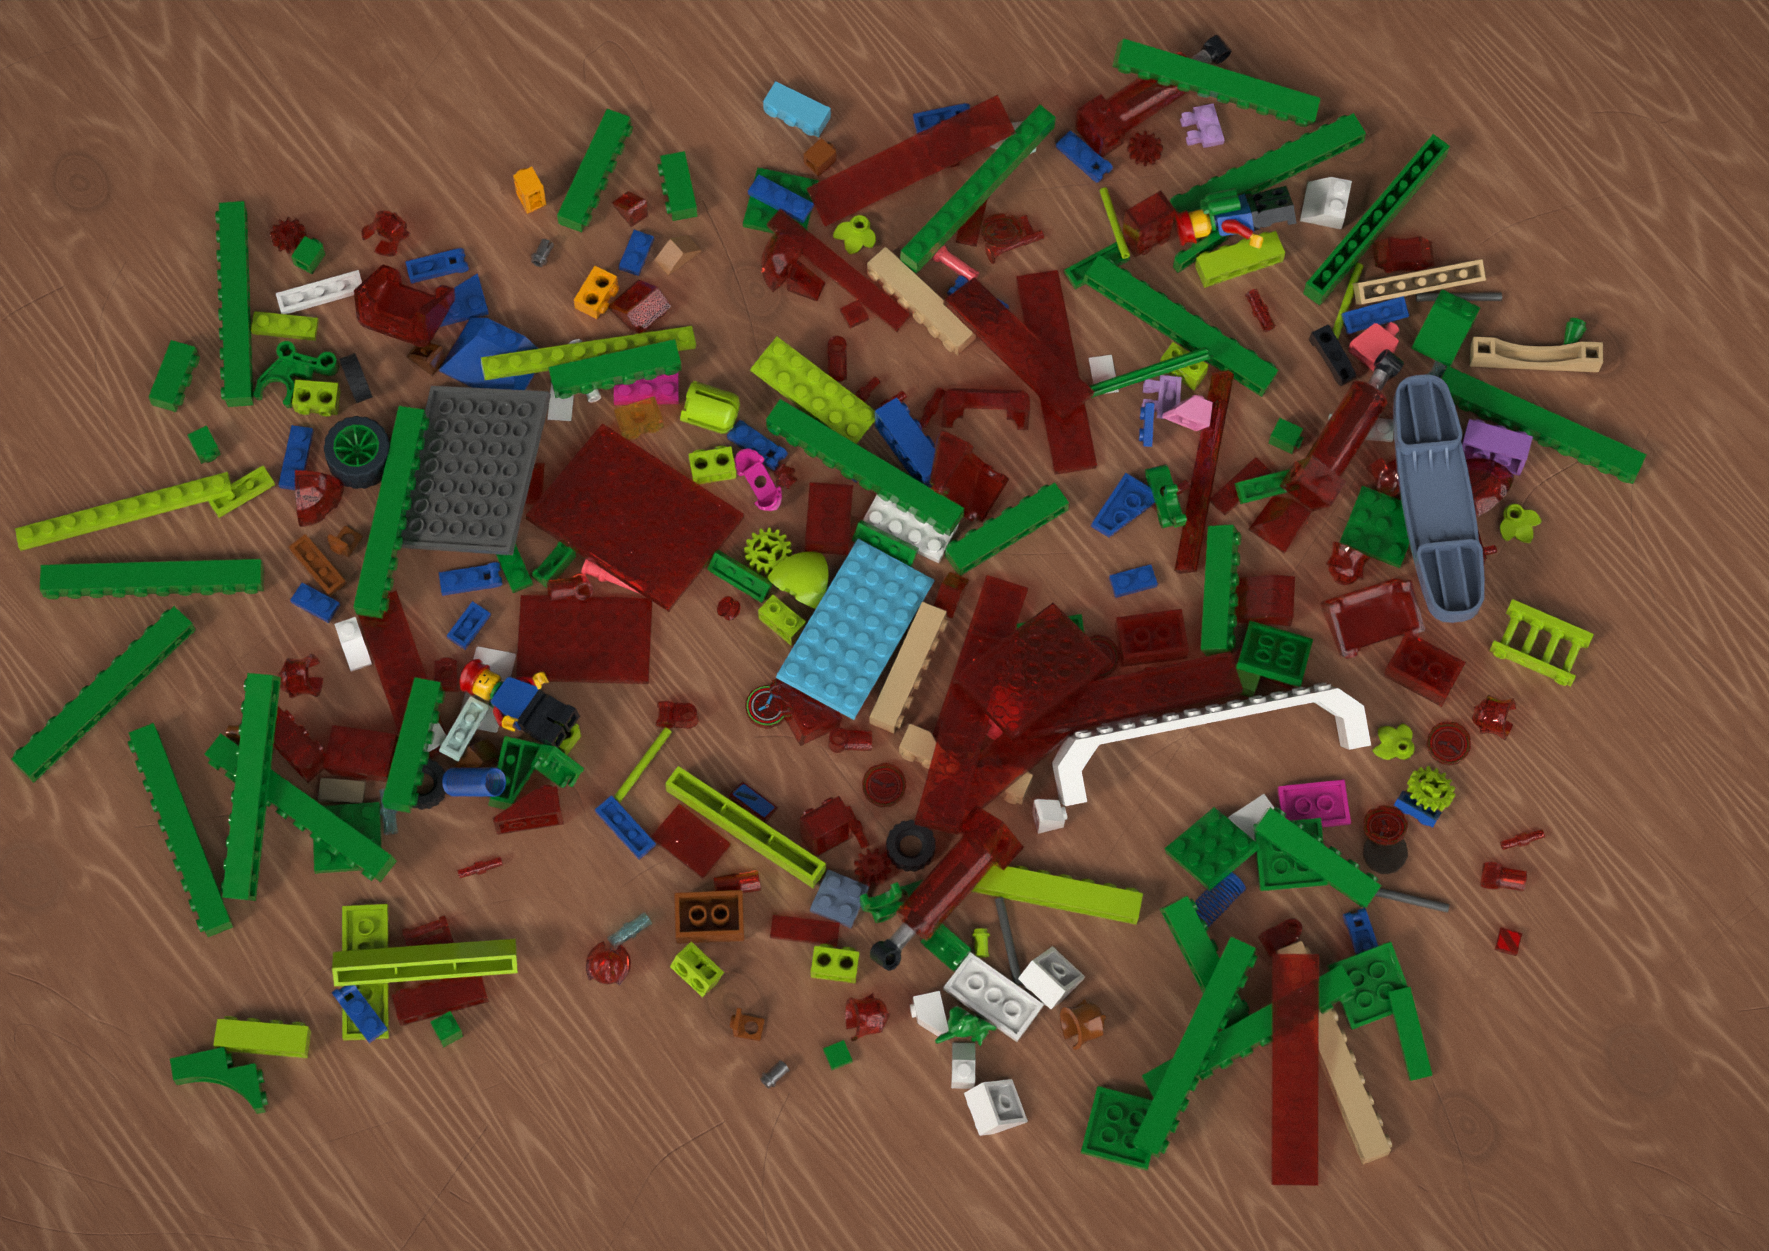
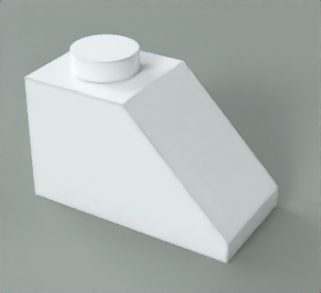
[335,617,372,672]
[1032,799,1067,834]
[909,991,949,1036]
[951,1043,975,1089]

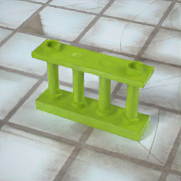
[1489,599,1594,687]

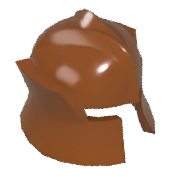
[1060,999,1106,1050]

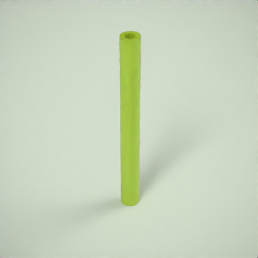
[1099,187,1130,259]
[1332,263,1364,339]
[614,727,672,803]

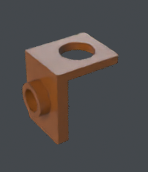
[327,526,363,558]
[730,1008,765,1041]

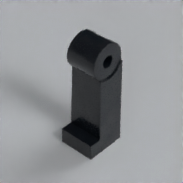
[1309,324,1356,386]

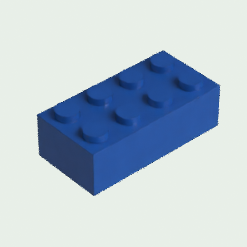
[875,397,947,489]

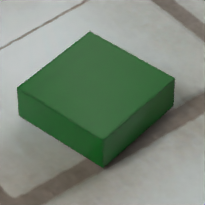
[823,1040,853,1071]

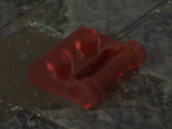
[402,915,454,946]

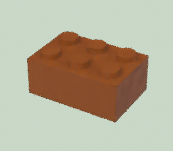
[674,890,744,944]

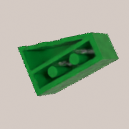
[488,736,541,811]

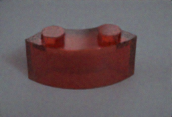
[1373,236,1435,273]

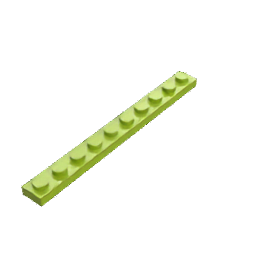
[481,326,696,380]
[15,472,233,551]

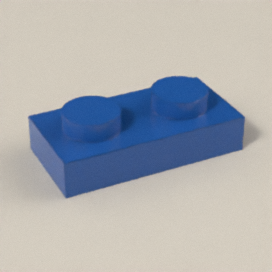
[619,230,654,276]
[1139,402,1154,447]
[1109,564,1158,598]
[290,583,340,623]
[447,601,491,650]
[1394,790,1442,828]

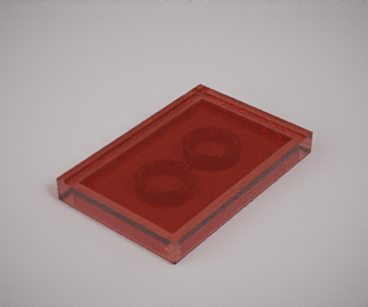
[651,803,731,879]

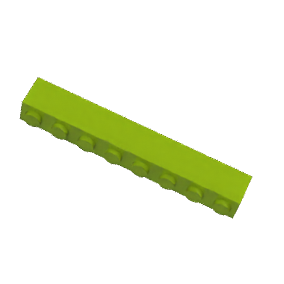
[665,766,826,888]
[960,857,1143,925]
[332,939,518,987]

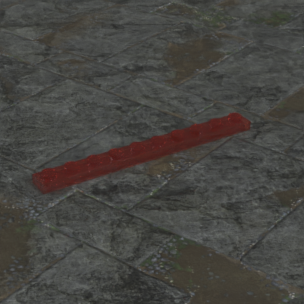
[1174,371,1234,574]

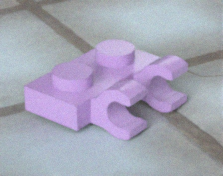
[1180,104,1225,148]
[1142,375,1182,419]

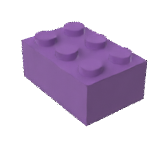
[1461,419,1533,476]

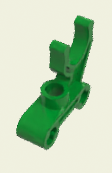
[253,341,340,408]
[1145,464,1187,529]
[859,879,933,923]

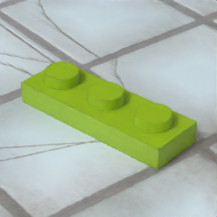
[251,311,319,341]
[208,466,275,518]

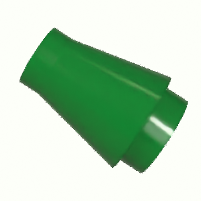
[1563,318,1587,345]

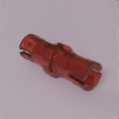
[1245,289,1276,332]

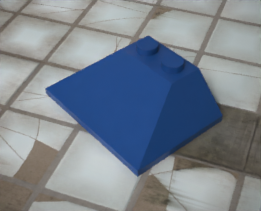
[439,317,539,390]

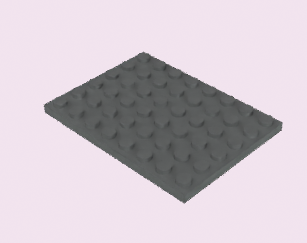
[401,386,551,555]

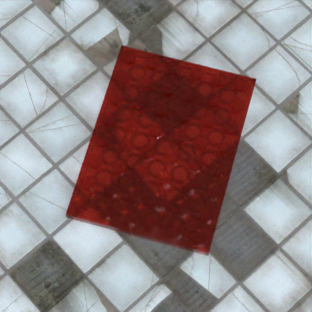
[526,423,745,612]

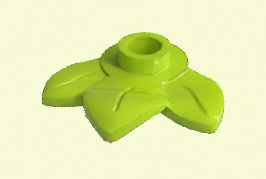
[833,215,876,254]
[1500,504,1542,543]
[1373,723,1415,760]

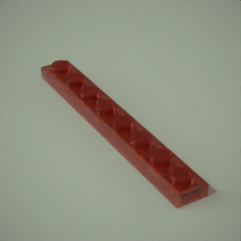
[767,209,911,332]

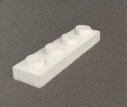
[276,270,365,314]

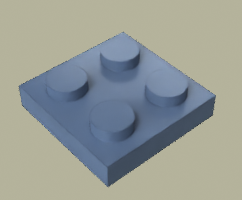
[810,870,869,929]

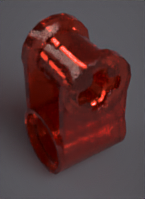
[655,701,699,729]
[1258,918,1302,956]

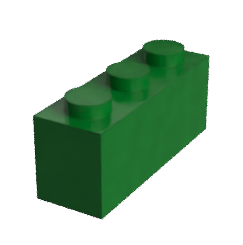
[657,151,698,221]
[148,340,200,412]

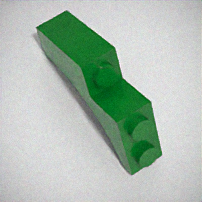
[170,1047,268,1114]

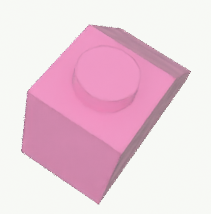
[1162,395,1213,432]

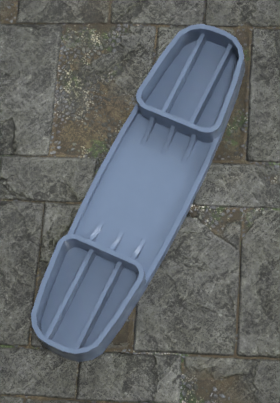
[1393,374,1485,623]

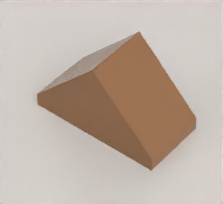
[655,235,701,276]

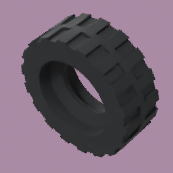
[339,353,373,403]
[412,759,448,810]
[886,820,936,872]

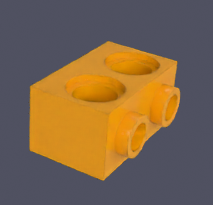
[513,166,546,214]
[574,266,619,319]

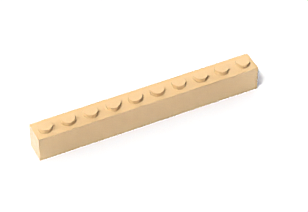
[1275,941,1392,1164]

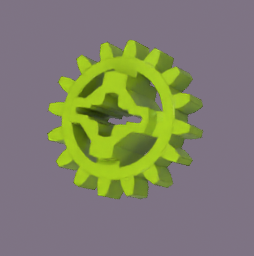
[744,527,792,575]
[1407,766,1455,812]

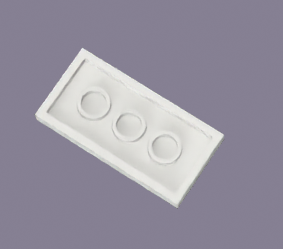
[863,493,959,563]
[943,952,1044,1042]

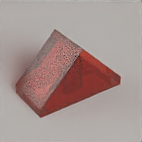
[611,191,648,227]
[787,260,825,301]
[934,572,970,619]

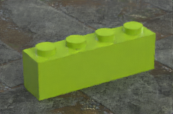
[1195,231,1285,288]
[214,1016,311,1058]

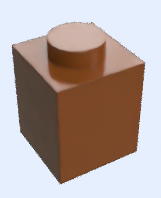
[803,138,836,176]

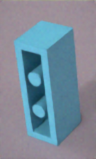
[763,81,831,138]

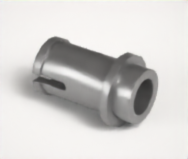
[531,239,554,267]
[760,1060,790,1089]

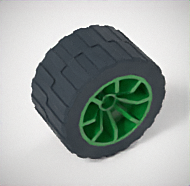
[324,416,390,489]

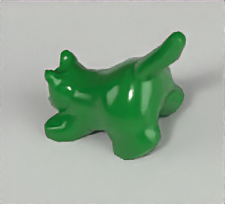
[935,1006,997,1046]

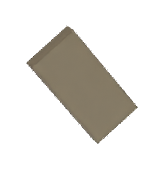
[318,778,366,804]

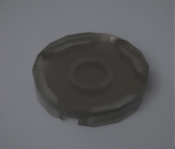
[1363,830,1408,875]

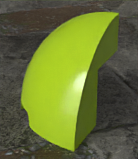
[767,552,828,609]

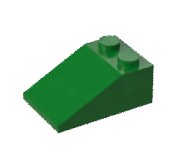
[1411,289,1481,366]

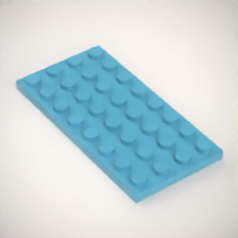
[776,539,935,720]

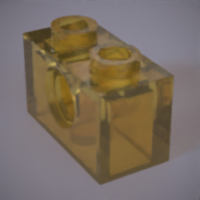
[614,396,664,440]

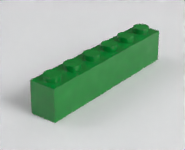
[557,109,633,233]
[548,339,682,399]
[945,482,1069,577]
[1201,525,1242,657]
[382,677,445,813]
[1252,807,1382,908]
[1160,896,1250,1030]

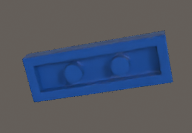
[748,174,814,223]
[1341,296,1409,334]
[279,425,314,491]
[595,795,656,860]

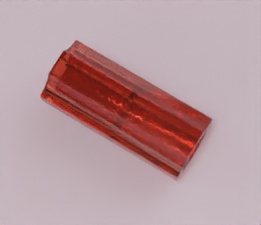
[713,870,761,893]

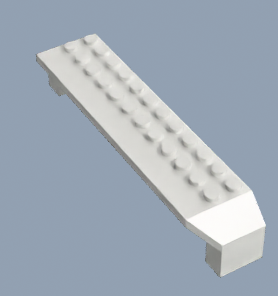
[1052,682,1371,806]

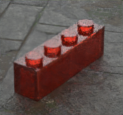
[392,976,489,1026]

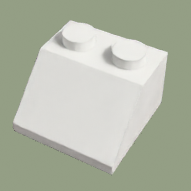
[1300,177,1352,229]
[1018,946,1085,1009]
[964,1079,1028,1136]

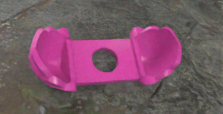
[734,448,782,511]

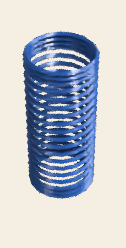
[442,767,506,797]
[1195,872,1246,927]

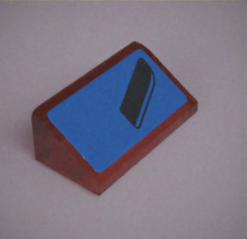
[729,782,778,824]

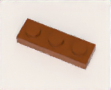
[288,534,347,597]

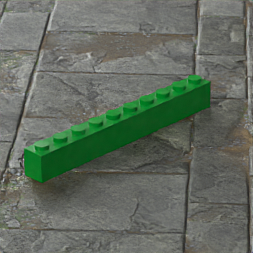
[1112,38,1321,127]
[900,104,1056,274]
[1168,113,1366,222]
[1303,134,1450,306]
[215,201,254,407]
[1083,255,1279,397]
[1442,366,1647,484]
[766,399,964,536]
[353,406,429,618]
[39,559,264,600]
[11,606,196,783]
[221,673,281,901]
[127,723,233,937]
[204,733,397,883]
[1133,937,1258,1158]
[1142,964,1355,1099]

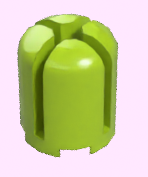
[680,381,740,434]

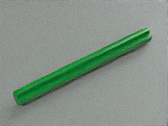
[1086,347,1210,398]

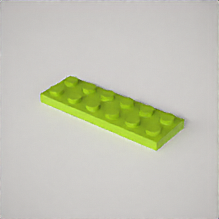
[750,336,875,444]
[342,904,389,1041]

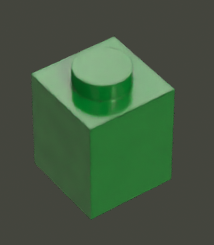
[291,236,326,274]
[1268,418,1304,454]
[187,425,221,464]
[430,1011,464,1048]

